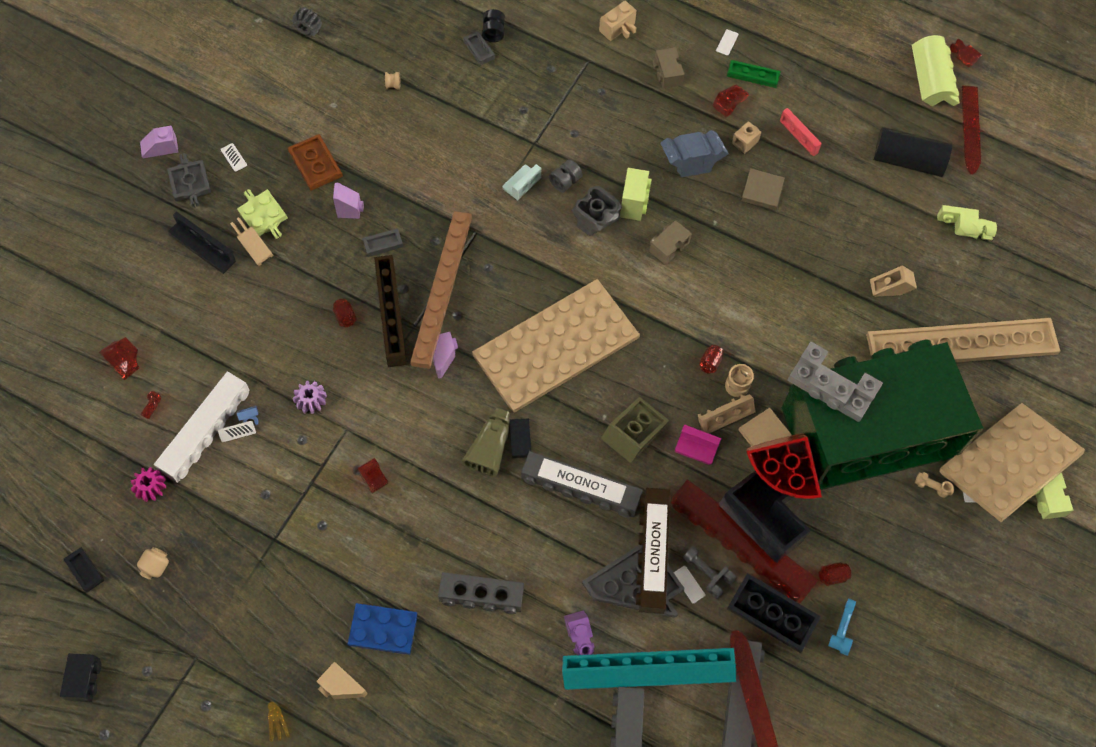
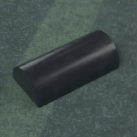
[873,127,952,177]
[727,573,821,653]

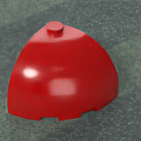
[746,433,822,499]

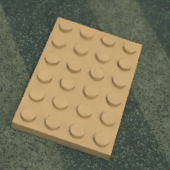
[940,403,1085,522]

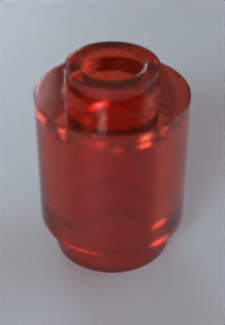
[333,299,357,327]
[699,345,724,374]
[819,562,851,586]

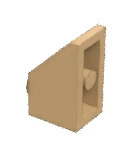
[870,265,917,297]
[317,662,367,699]

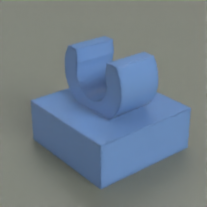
[237,405,259,425]

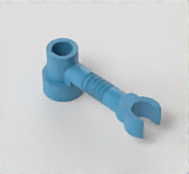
[828,598,856,656]

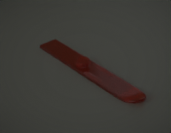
[961,85,981,175]
[730,630,778,747]

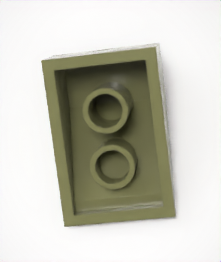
[601,397,669,463]

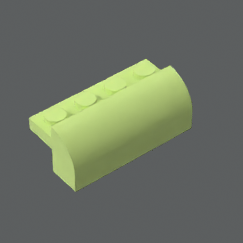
[912,35,960,107]

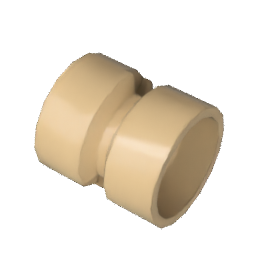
[725,364,754,397]

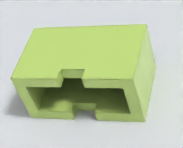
[1035,473,1073,519]

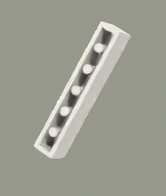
[154,371,250,483]

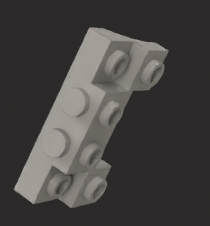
[787,342,883,422]

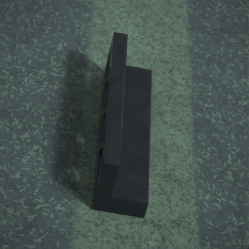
[168,211,236,274]

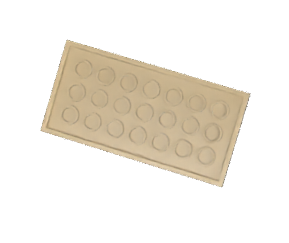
[472,279,640,413]

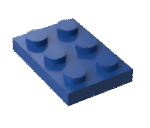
[348,603,418,655]

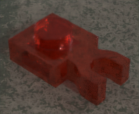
[949,39,982,68]

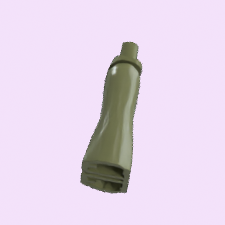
[462,408,510,477]

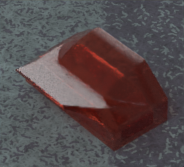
[99,337,139,380]

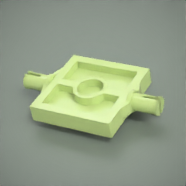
[237,189,288,239]

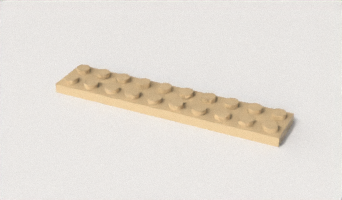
[866,318,1060,362]

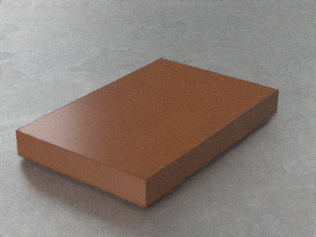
[287,134,343,191]

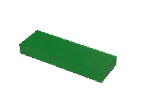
[727,60,781,88]

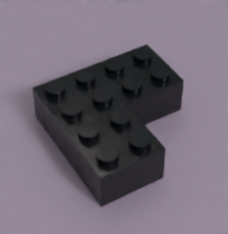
[719,471,811,563]

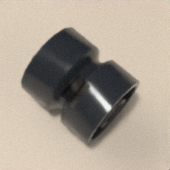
[482,9,505,42]

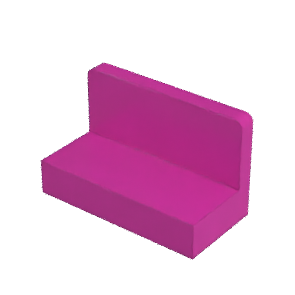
[675,425,721,465]

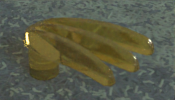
[268,702,290,742]

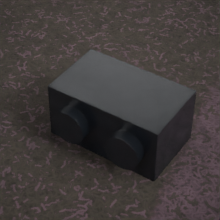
[60,653,102,702]

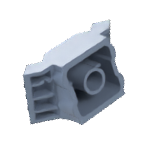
[660,130,729,177]

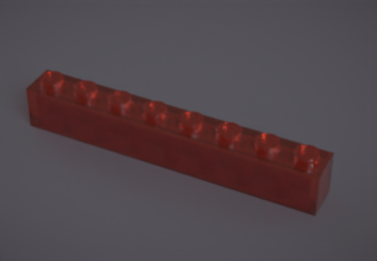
[671,479,818,603]

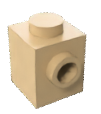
[732,121,761,154]

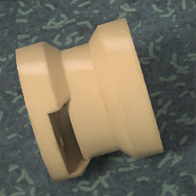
[385,72,400,90]

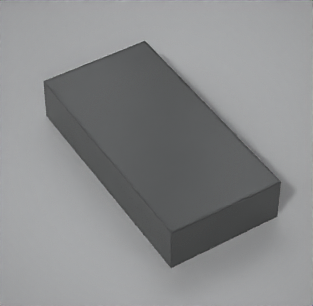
[463,31,495,66]
[362,228,403,257]

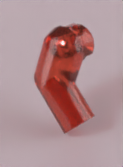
[141,391,161,419]

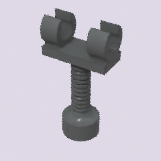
[683,546,737,599]

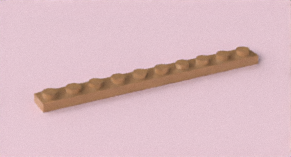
[411,211,472,369]

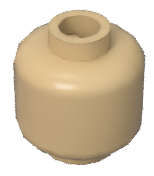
[137,547,169,579]

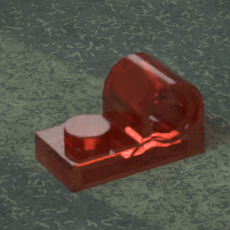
[712,84,749,117]

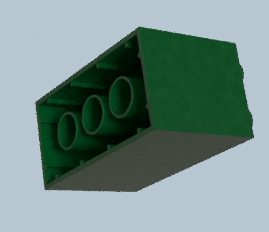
[781,340,984,490]

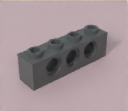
[438,572,524,614]

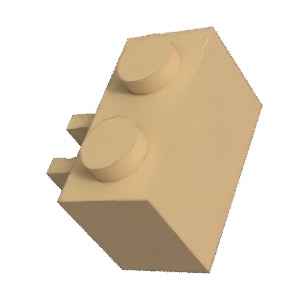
[599,1,637,41]

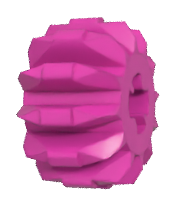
[130,467,166,502]

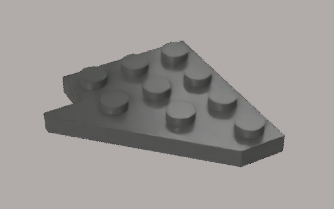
[582,545,685,618]

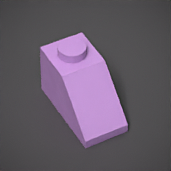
[140,126,178,158]
[333,183,364,219]
[433,332,458,378]

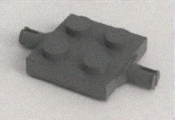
[167,153,211,208]

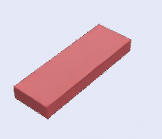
[780,108,822,156]

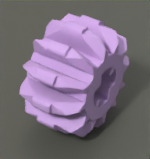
[293,381,327,414]

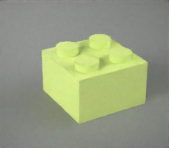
[620,168,652,221]

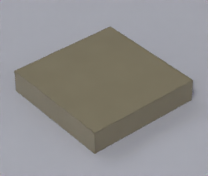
[741,168,785,210]

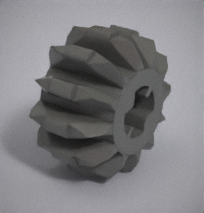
[291,7,322,37]

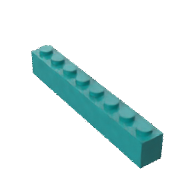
[562,648,736,690]

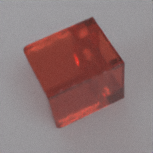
[358,458,388,493]

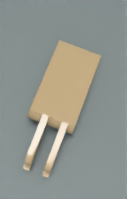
[230,217,274,266]

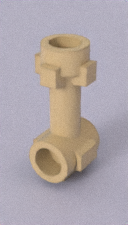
[915,472,954,498]

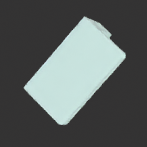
[502,164,542,200]

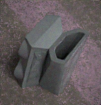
[571,186,622,236]

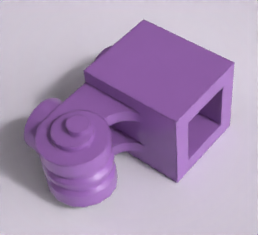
[564,611,595,655]

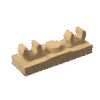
[698,394,755,433]

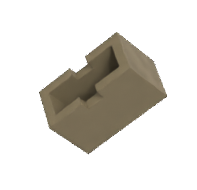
[653,47,685,88]
[649,220,692,265]

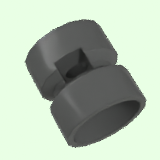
[549,159,583,193]

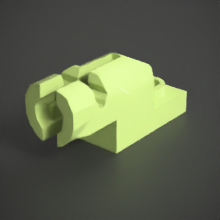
[937,205,997,241]

